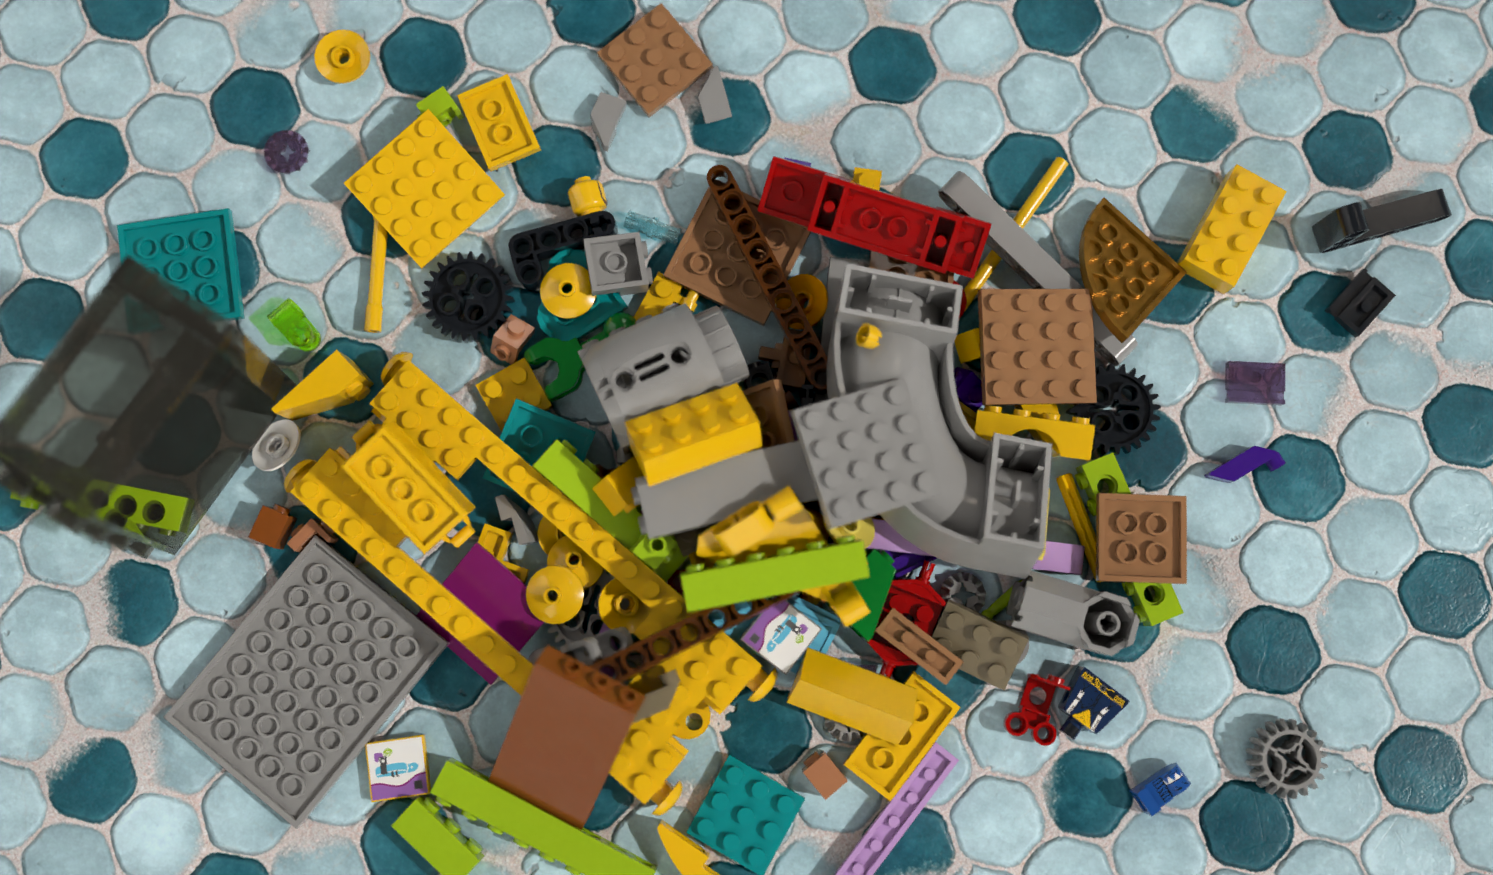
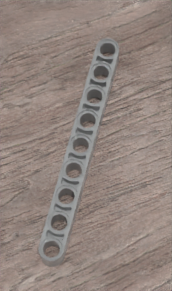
[938,171,1138,366]

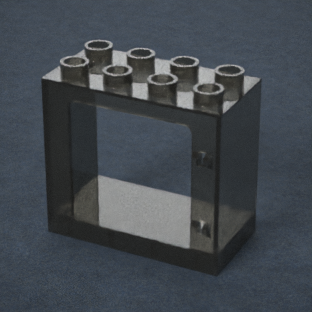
[0,255,297,559]

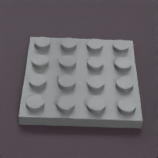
[790,378,942,530]

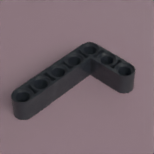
[1312,189,1452,253]

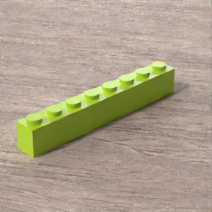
[430,758,657,875]

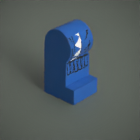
[1129,763,1191,816]

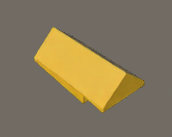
[786,647,918,745]

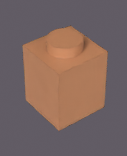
[802,751,848,800]

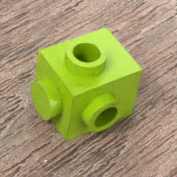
[629,533,678,570]

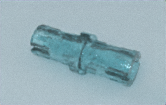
[624,210,682,246]

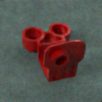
[1003,673,1070,746]

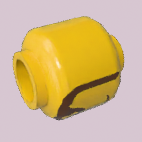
[568,176,608,217]

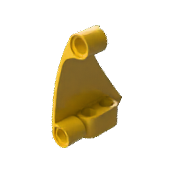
[696,485,871,627]

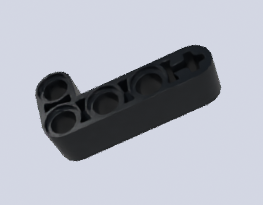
[508,211,618,291]

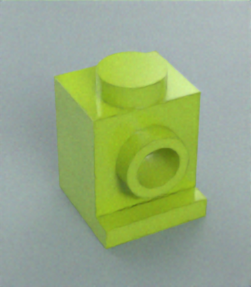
[415,86,464,127]

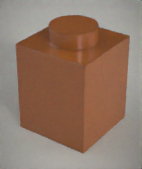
[248,503,297,550]

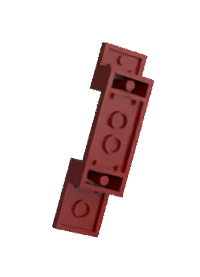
[757,156,992,279]

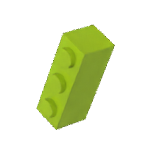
[391,796,485,875]

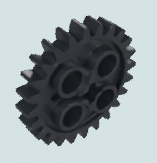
[422,251,515,343]
[1066,363,1161,456]

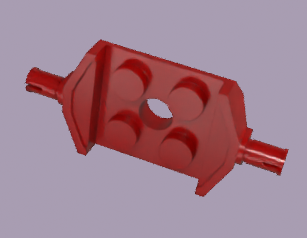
[866,560,946,678]

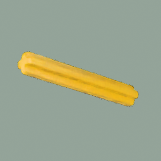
[1056,473,1103,582]

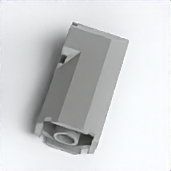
[1006,571,1140,656]

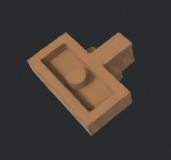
[758,329,811,389]

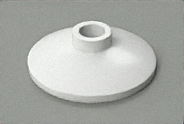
[252,419,301,471]

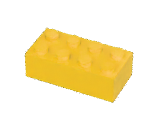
[1177,164,1287,294]
[624,383,762,487]

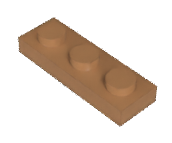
[875,608,963,685]

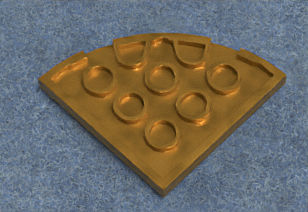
[1079,197,1187,343]

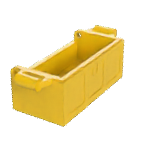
[340,421,476,554]

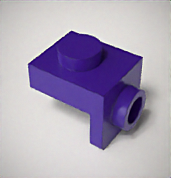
[953,367,982,413]

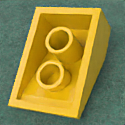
[271,350,374,421]

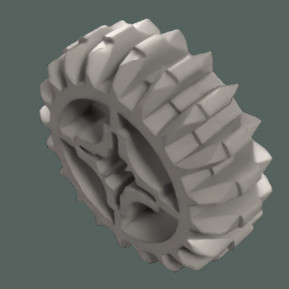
[1246,718,1328,799]

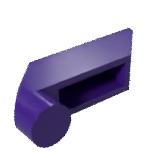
[1204,446,1286,483]

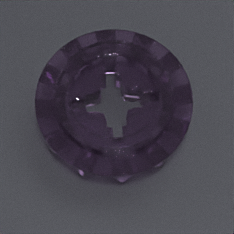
[264,130,310,175]

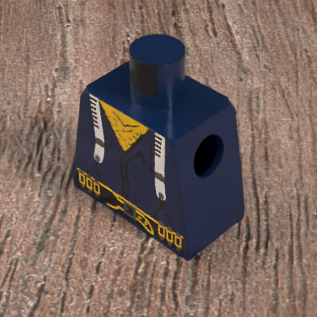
[1058,666,1130,740]

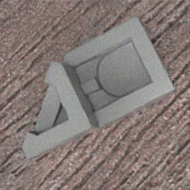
[698,66,732,124]

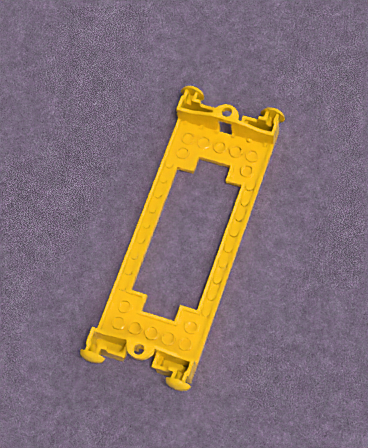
[283,352,778,816]

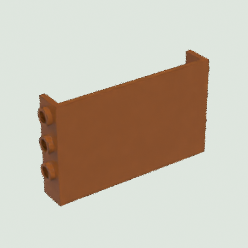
[488,645,646,830]

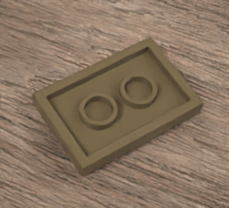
[932,599,1029,691]

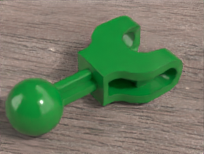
[524,312,636,401]

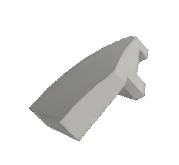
[590,92,626,152]
[495,495,539,545]

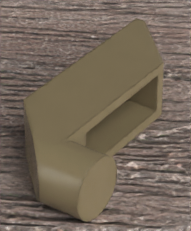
[633,669,680,723]

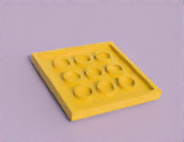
[344,109,505,269]

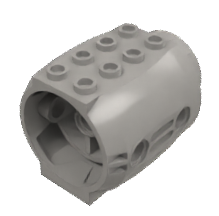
[578,303,749,455]

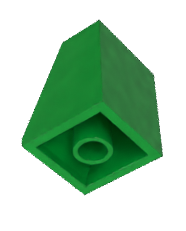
[825,549,896,641]

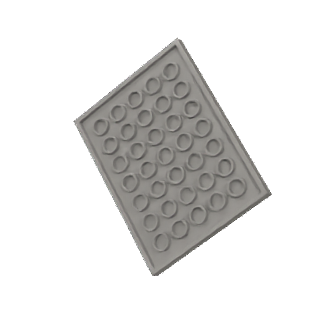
[164,535,449,829]

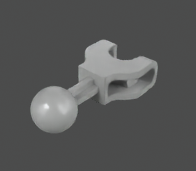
[528,627,633,666]

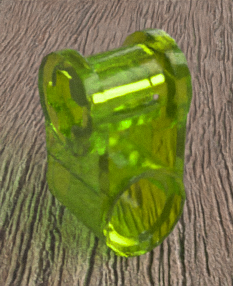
[267,297,321,352]

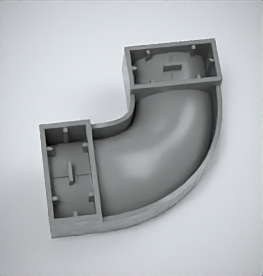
[826,263,1052,579]

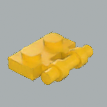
[634,272,700,321]

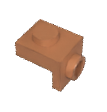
[490,314,535,365]
[287,518,339,552]

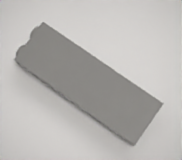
[631,441,818,540]

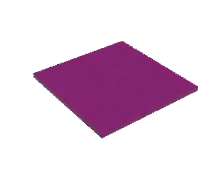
[416,542,544,685]

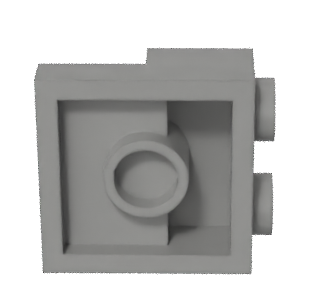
[583,232,653,296]

